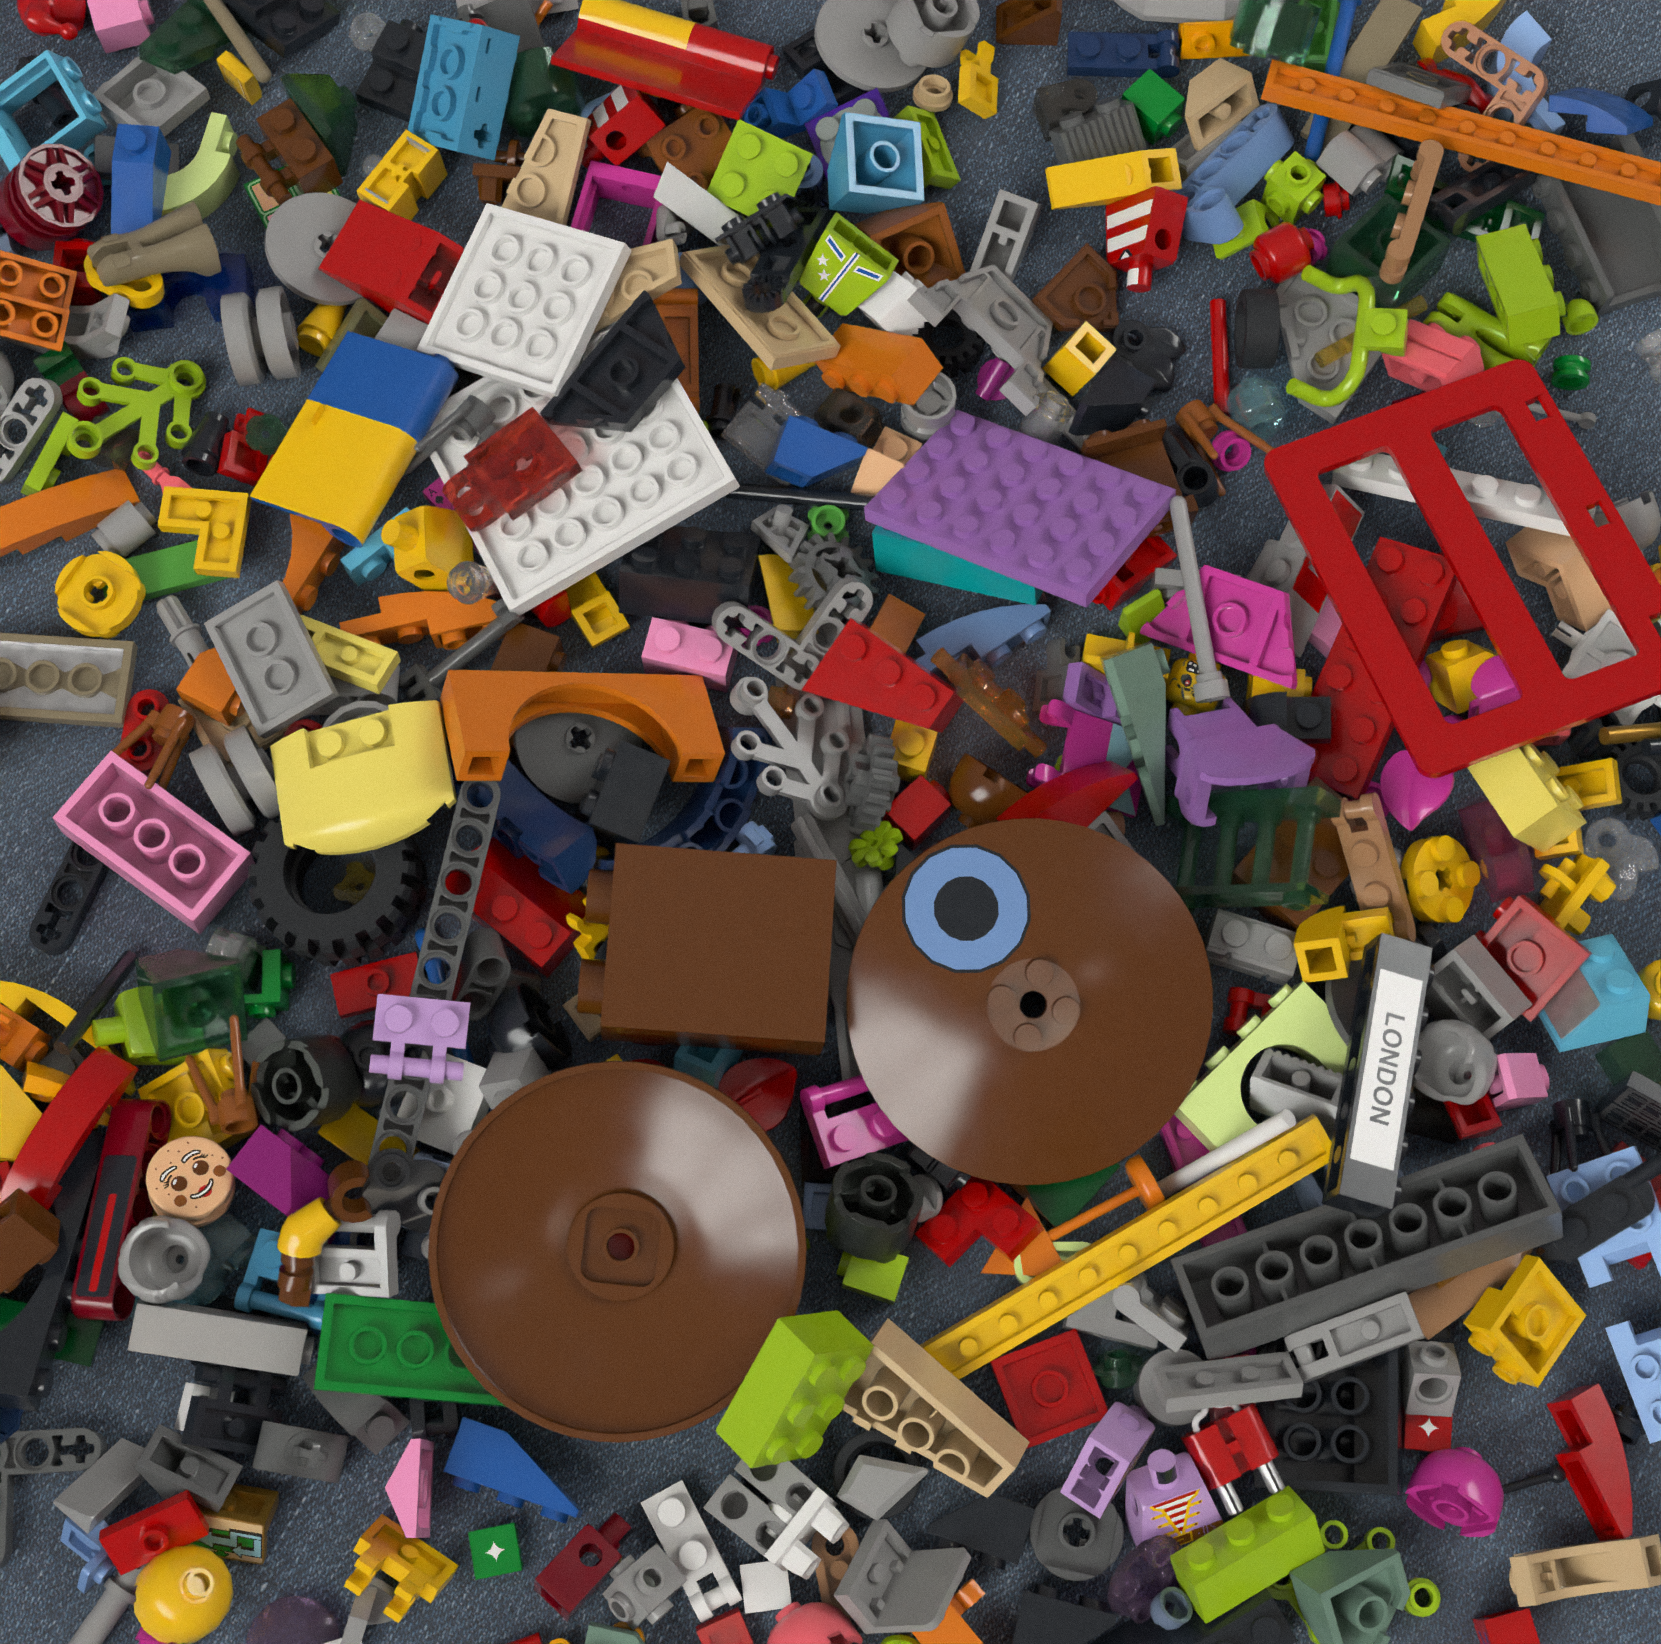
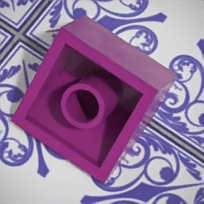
[226,1125,335,1244]

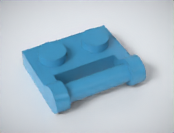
[234,1228,325,1330]

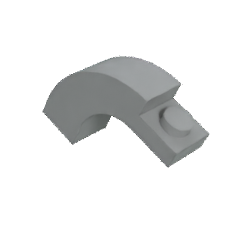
[0,293,130,360]

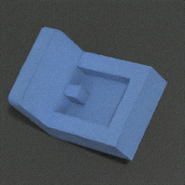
[60,1517,117,1594]

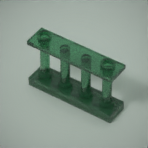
[1165,786,1342,914]

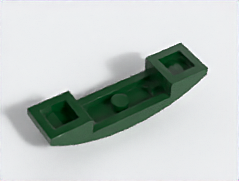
[1384,154,1545,243]

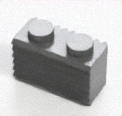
[1049,96,1147,165]

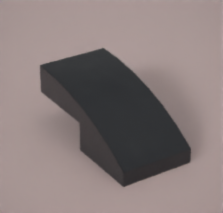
[782,28,863,108]

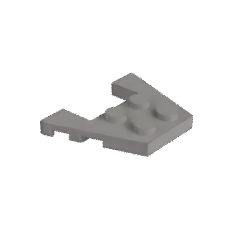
[907,264,1053,416]

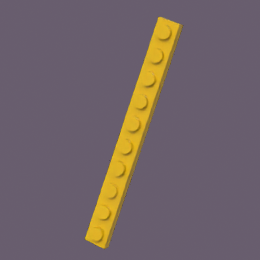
[920,1114,1332,1380]

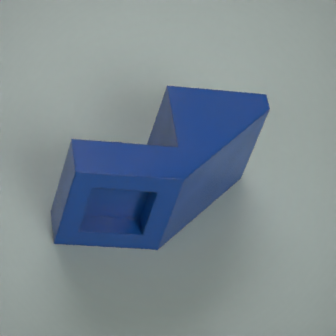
[742,69,838,139]

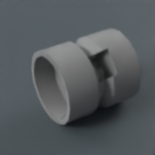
[900,372,957,444]

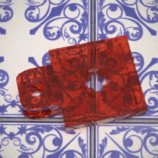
[442,406,583,532]

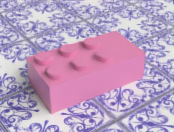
[52,751,255,934]

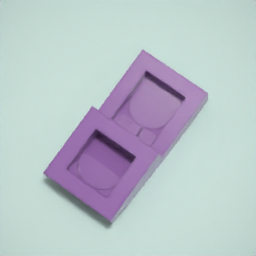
[1062,662,1122,726]

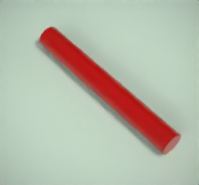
[1209,298,1231,417]

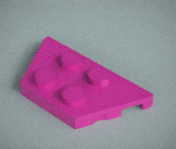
[1140,565,1297,689]

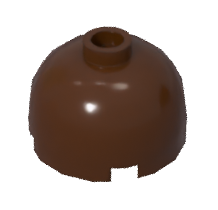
[949,752,1029,828]

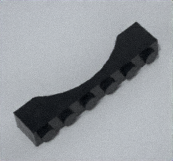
[0,1132,106,1412]

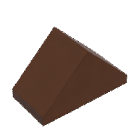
[996,0,1062,46]

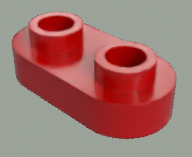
[119,689,171,776]

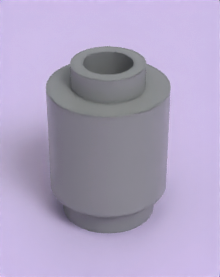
[91,500,157,558]

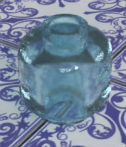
[1227,377,1286,440]

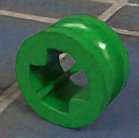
[1551,355,1591,391]

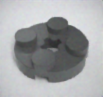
[1028,1486,1124,1581]

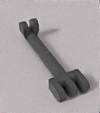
[399,598,525,702]

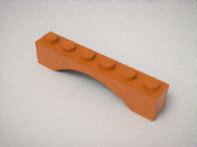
[176,513,346,726]

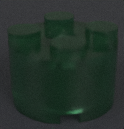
[1229,0,1322,66]
[504,47,585,137]

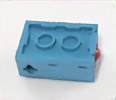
[408,14,520,160]

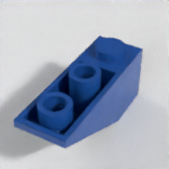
[443,1417,583,1524]

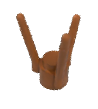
[1175,399,1274,496]
[112,704,196,790]
[185,1015,261,1135]

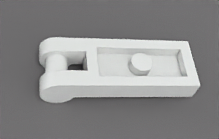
[641,1480,743,1623]

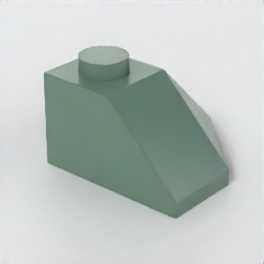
[1289,1548,1411,1644]

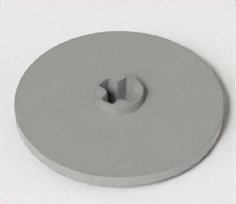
[814,0,926,93]
[264,193,364,306]

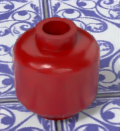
[1249,221,1315,284]

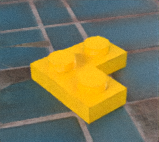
[158,486,252,578]
[1534,758,1622,860]

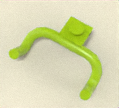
[1286,265,1408,407]

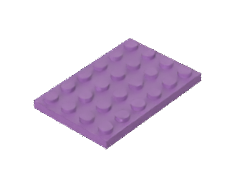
[864,410,1176,608]

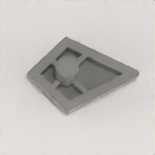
[750,504,809,563]
[836,1455,928,1521]

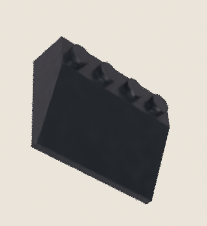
[1254,1336,1403,1497]

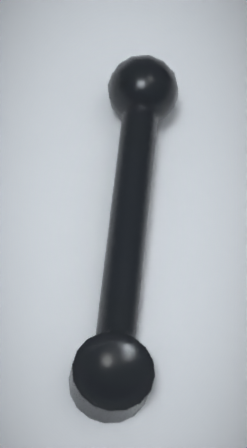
[1502,1465,1566,1494]

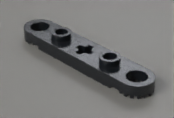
[742,186,838,313]

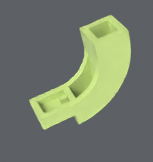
[161,112,240,219]

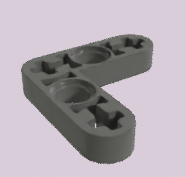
[0,1428,108,1569]

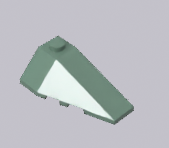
[1100,642,1170,826]

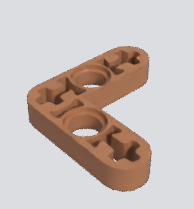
[1441,21,1548,172]

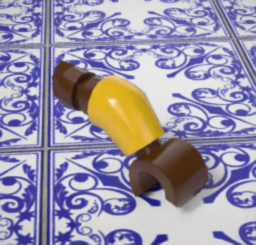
[277,1160,373,1307]

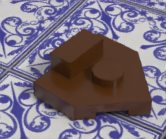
[1032,243,1119,332]

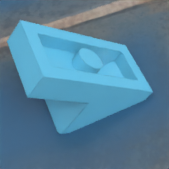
[340,507,410,587]

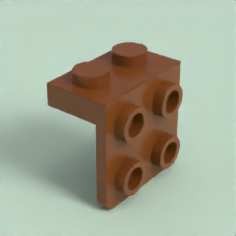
[636,103,732,191]

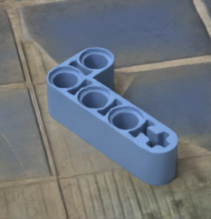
[1175,103,1295,244]

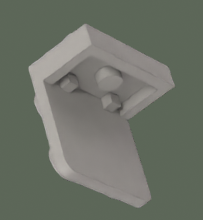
[833,1519,971,1634]

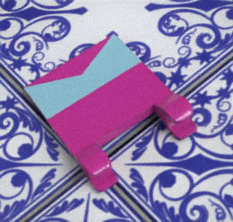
[1026,699,1142,818]

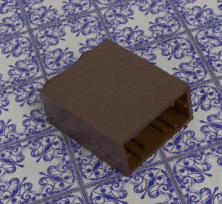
[577,843,837,1056]

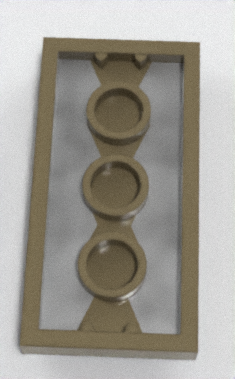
[0,632,138,728]

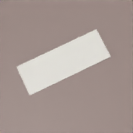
[653,162,739,246]

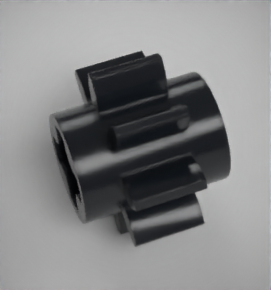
[1567,712,1620,758]

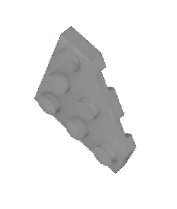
[1276,273,1382,424]

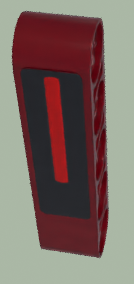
[71,1099,172,1321]

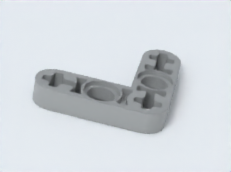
[0,378,63,485]
[712,577,873,690]

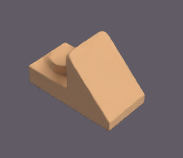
[850,426,923,495]

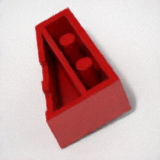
[801,618,967,733]

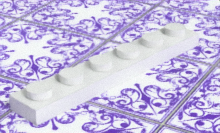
[1332,453,1596,536]

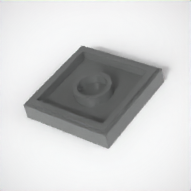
[1366,62,1472,109]

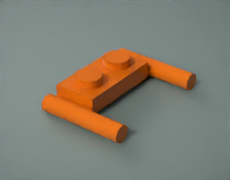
[653,288,700,414]

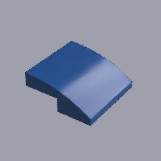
[1548,87,1653,135]

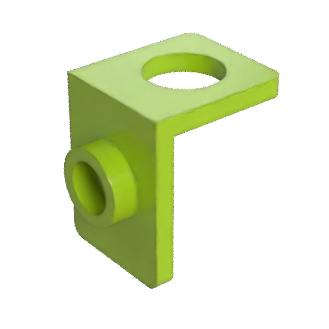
[1213,199,1280,260]

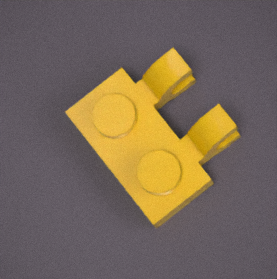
[344,1514,459,1623]

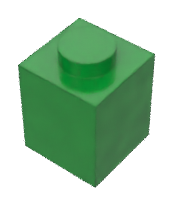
[1121,69,1185,145]

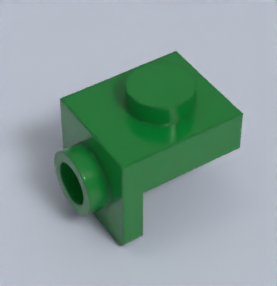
[236,949,296,1019]

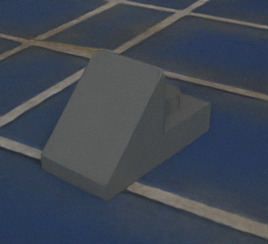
[135,1424,243,1513]

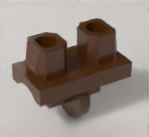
[472,139,525,206]

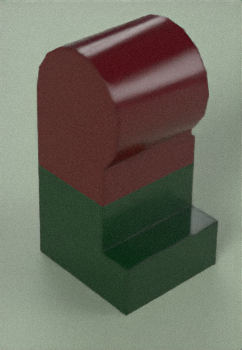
[33,341,111,423]

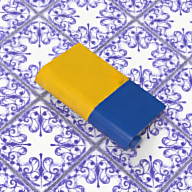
[250,331,459,548]

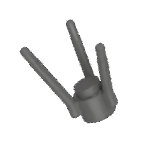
[405,395,497,486]

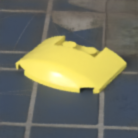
[270,700,457,855]

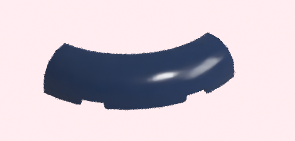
[437,699,597,894]
[592,726,772,870]

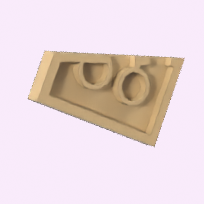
[593,239,682,334]

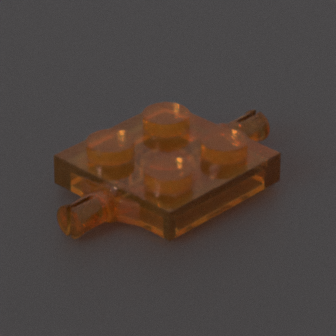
[931,647,1048,758]

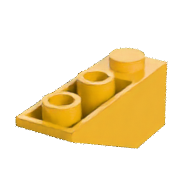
[1045,148,1182,210]

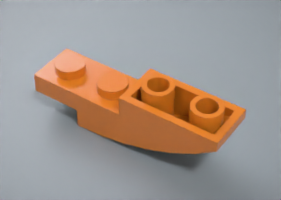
[339,591,506,650]

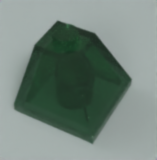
[280,73,358,178]
[135,949,248,1062]

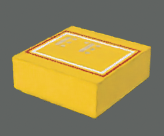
[216,50,262,105]

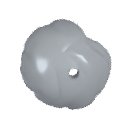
[1412,1019,1497,1105]
[118,1215,210,1304]

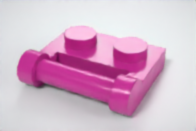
[800,1074,909,1169]

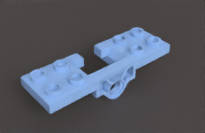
[1546,1146,1661,1444]

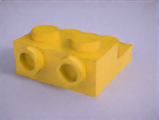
[138,1048,259,1149]
[1463,1254,1586,1388]

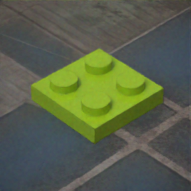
[707,120,813,228]

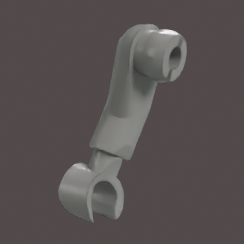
[656,205,687,245]

